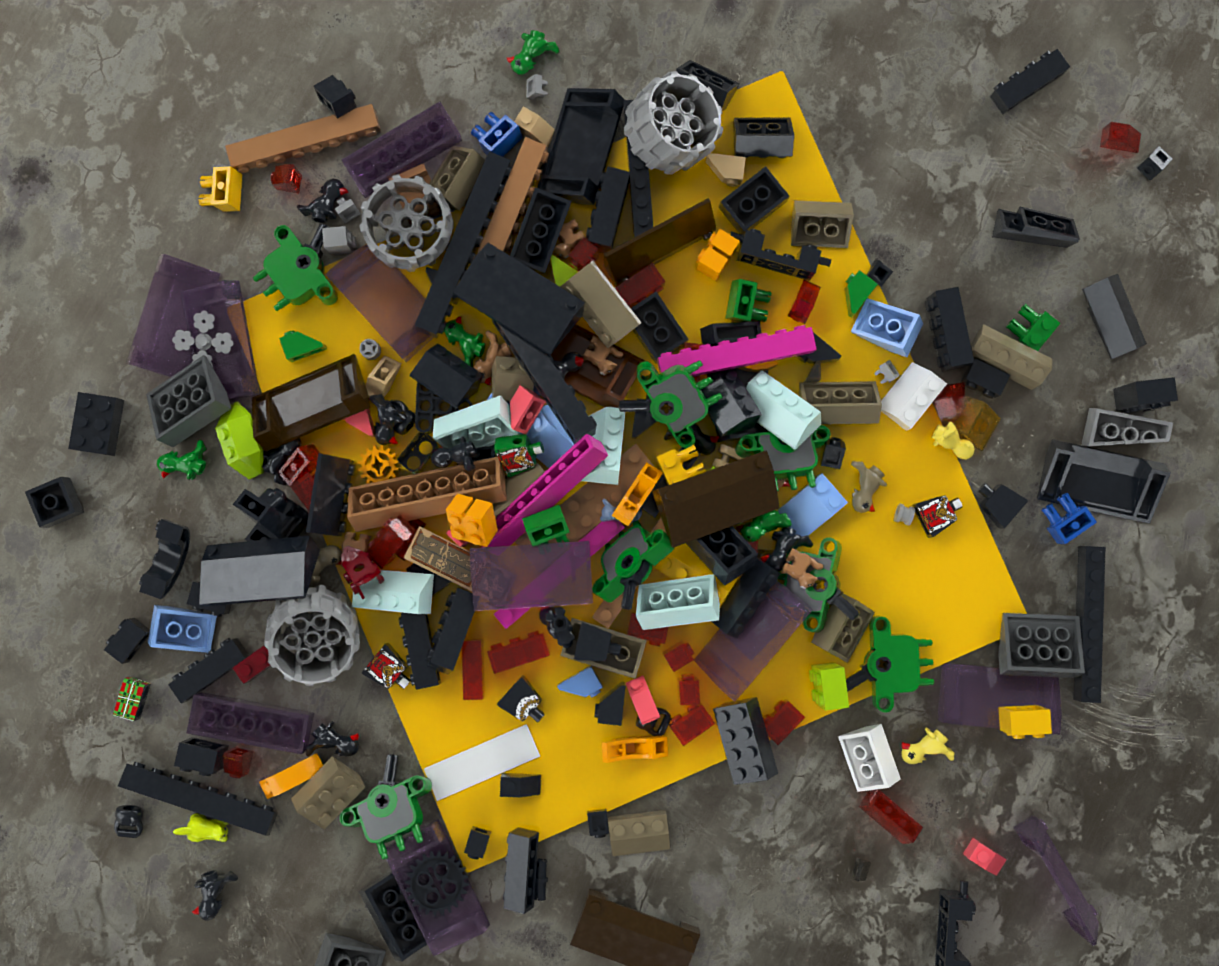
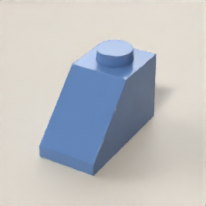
[557,666,603,698]

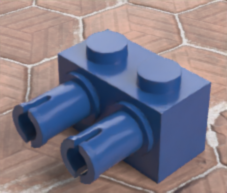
[471,112,523,157]
[1041,493,1097,544]

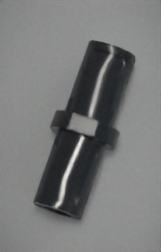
[534,858,548,901]

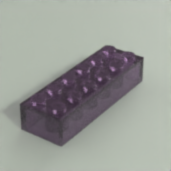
[342,101,462,198]
[186,692,314,754]

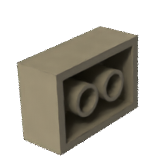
[291,756,365,830]

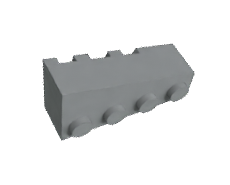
[1081,408,1173,446]

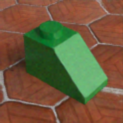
[844,270,878,317]
[279,331,327,362]

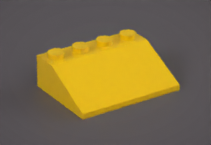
[653,543,742,608]

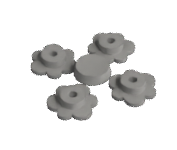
[172,311,234,367]

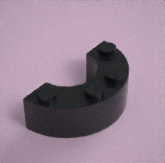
[139,519,190,599]

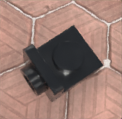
[1137,146,1172,180]
[821,437,846,469]
[587,809,609,838]

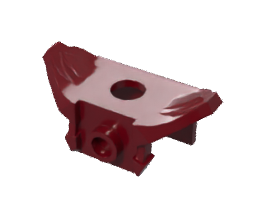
[341,546,385,599]

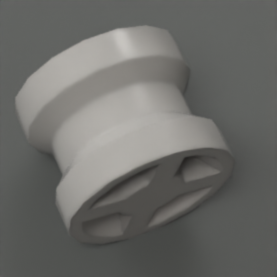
[359,339,381,360]
[894,503,915,526]

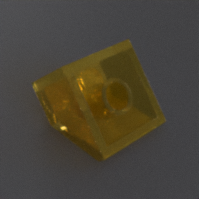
[951,396,1001,451]

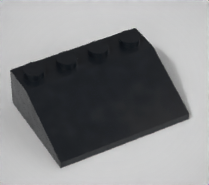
[306,453,356,536]
[358,859,451,962]

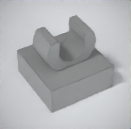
[526,74,548,99]
[335,197,361,224]
[874,360,900,384]

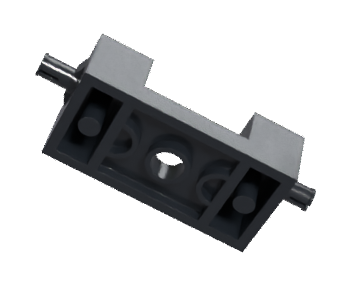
[730,229,832,281]
[935,881,976,966]

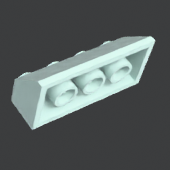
[746,370,821,450]
[433,396,520,449]
[581,407,625,485]
[352,570,434,614]
[636,574,720,630]

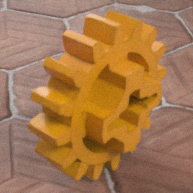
[358,445,400,484]

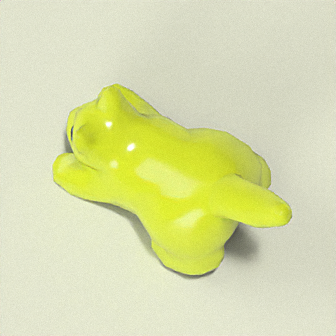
[173,813,229,842]

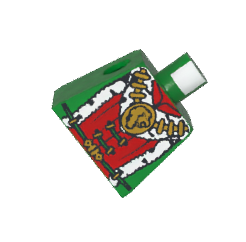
[494,434,544,478]

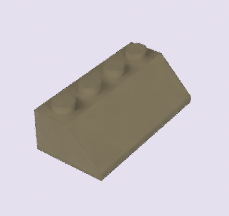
[560,261,642,348]
[971,324,1053,390]
[799,381,882,425]
[493,461,545,518]
[560,618,647,679]

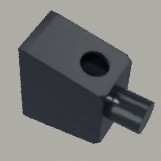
[978,483,1028,529]
[574,622,621,661]

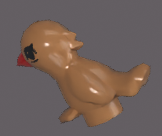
[473,331,512,386]

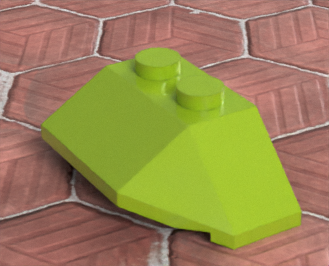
[215,401,264,480]

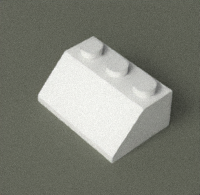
[881,362,947,431]
[838,724,901,792]

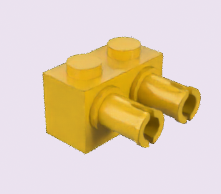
[198,166,243,212]
[656,445,706,485]

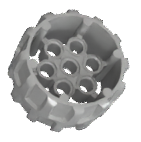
[624,71,723,175]
[359,174,454,272]
[264,585,360,686]

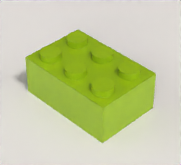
[809,662,849,711]

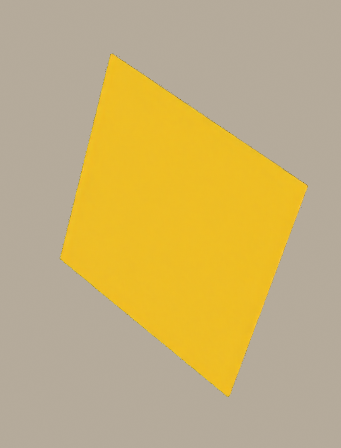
[228,71,1027,873]

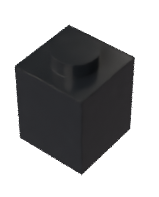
[464,826,491,859]

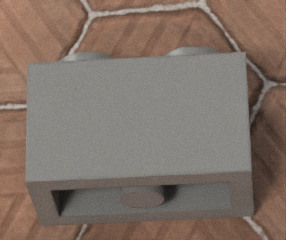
[322,226,357,256]

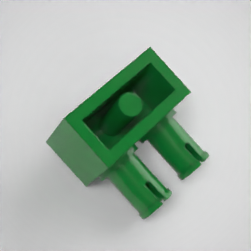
[725,279,771,322]
[1005,303,1060,351]
[522,505,570,555]

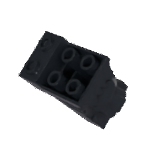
[233,488,309,541]

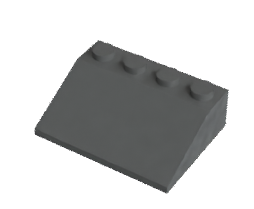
[146,355,231,447]
[999,613,1085,678]
[315,933,386,966]

